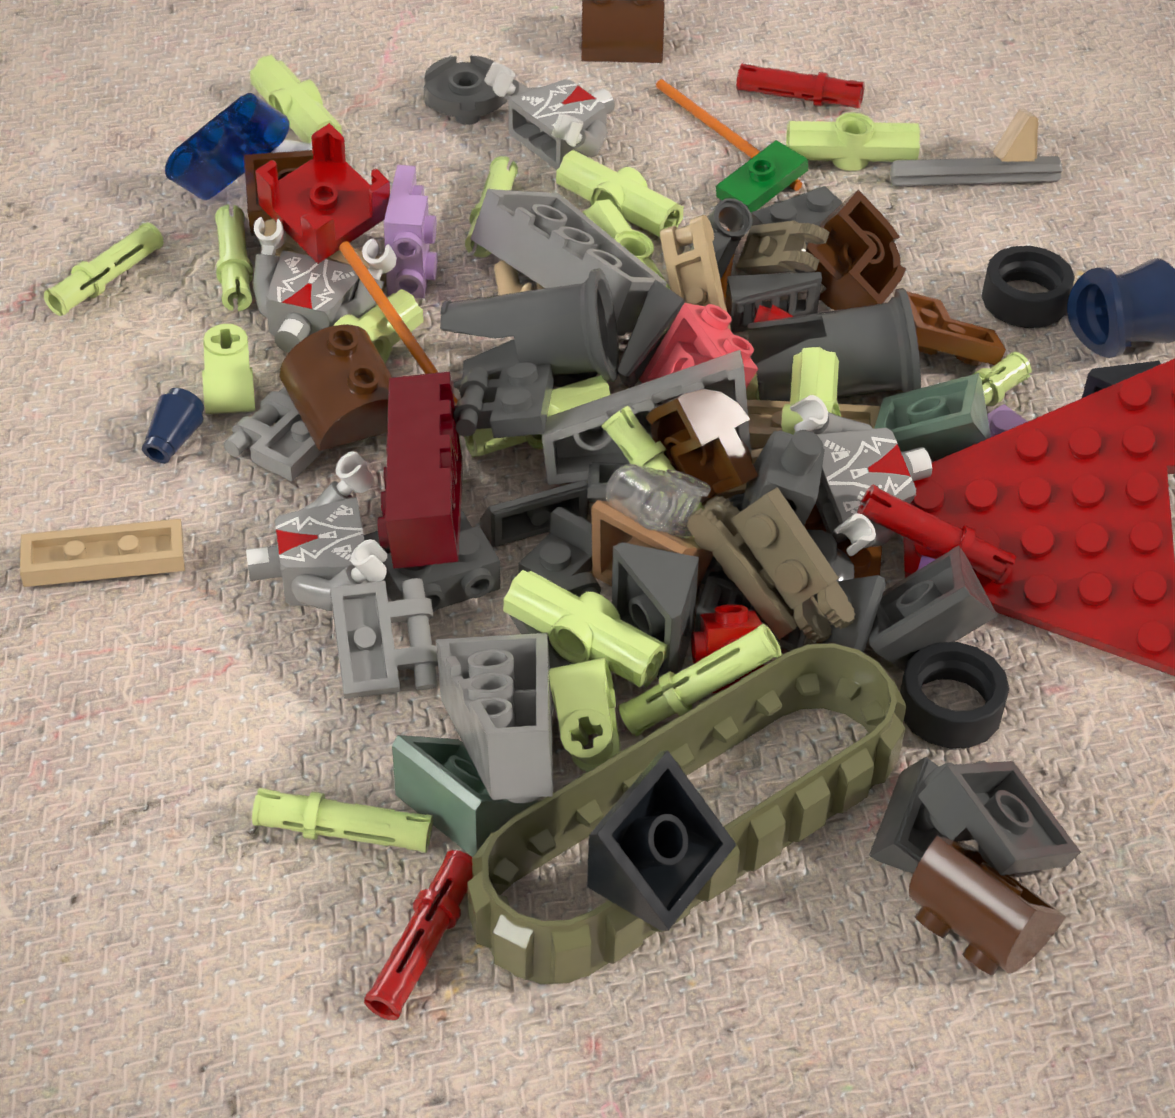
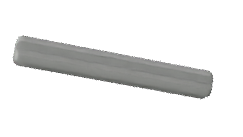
[890,156,1062,187]

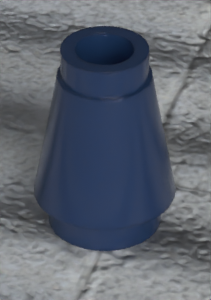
[142,388,204,464]

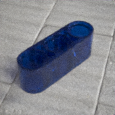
[165,93,289,200]

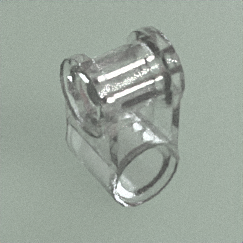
[606,464,711,538]

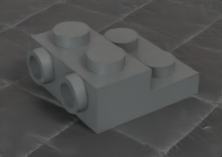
[364,509,500,612]
[918,760,1081,875]

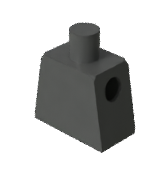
[742,430,825,526]

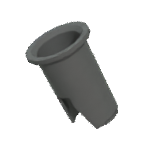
[440,268,619,392]
[747,288,921,402]

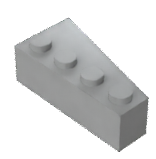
[470,189,667,336]
[542,350,751,485]
[436,633,553,803]

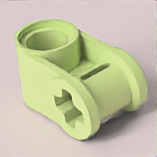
[202,324,255,414]
[549,658,621,772]

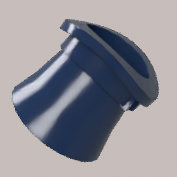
[1067,258,1175,358]

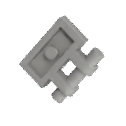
[224,386,324,481]
[330,578,438,699]

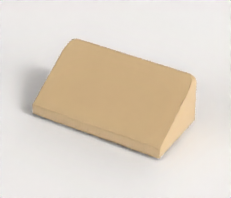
[993,109,1038,162]

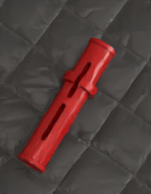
[736,63,865,109]
[857,484,1016,585]
[364,850,473,1021]

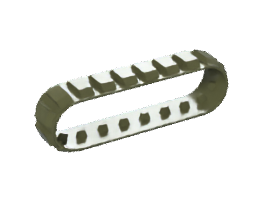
[467,643,906,984]

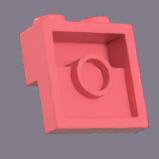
[639,303,758,388]

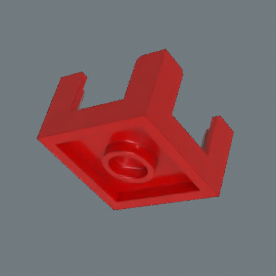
[255,123,390,264]

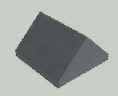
[612,542,699,679]
[869,545,998,671]

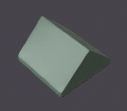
[874,373,991,462]
[392,735,538,857]

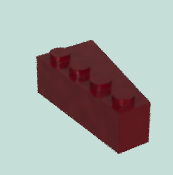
[377,371,463,569]

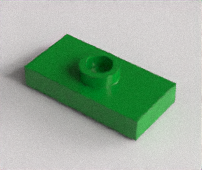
[716,140,808,214]

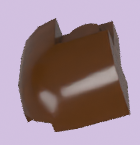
[806,189,906,310]
[645,389,759,503]

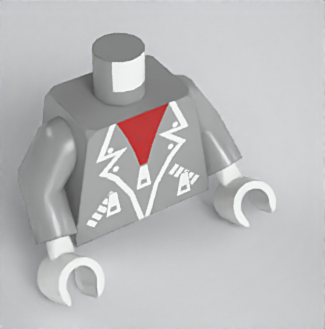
[484,62,615,170]
[253,217,397,353]
[790,395,932,556]
[246,452,387,611]

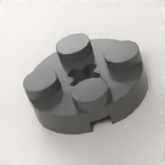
[424,55,507,125]

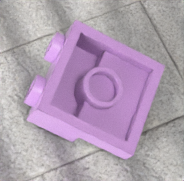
[384,165,438,299]

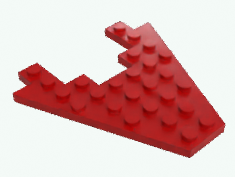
[903,358,1175,676]

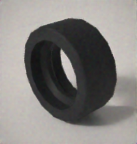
[981,245,1075,328]
[900,642,1010,749]

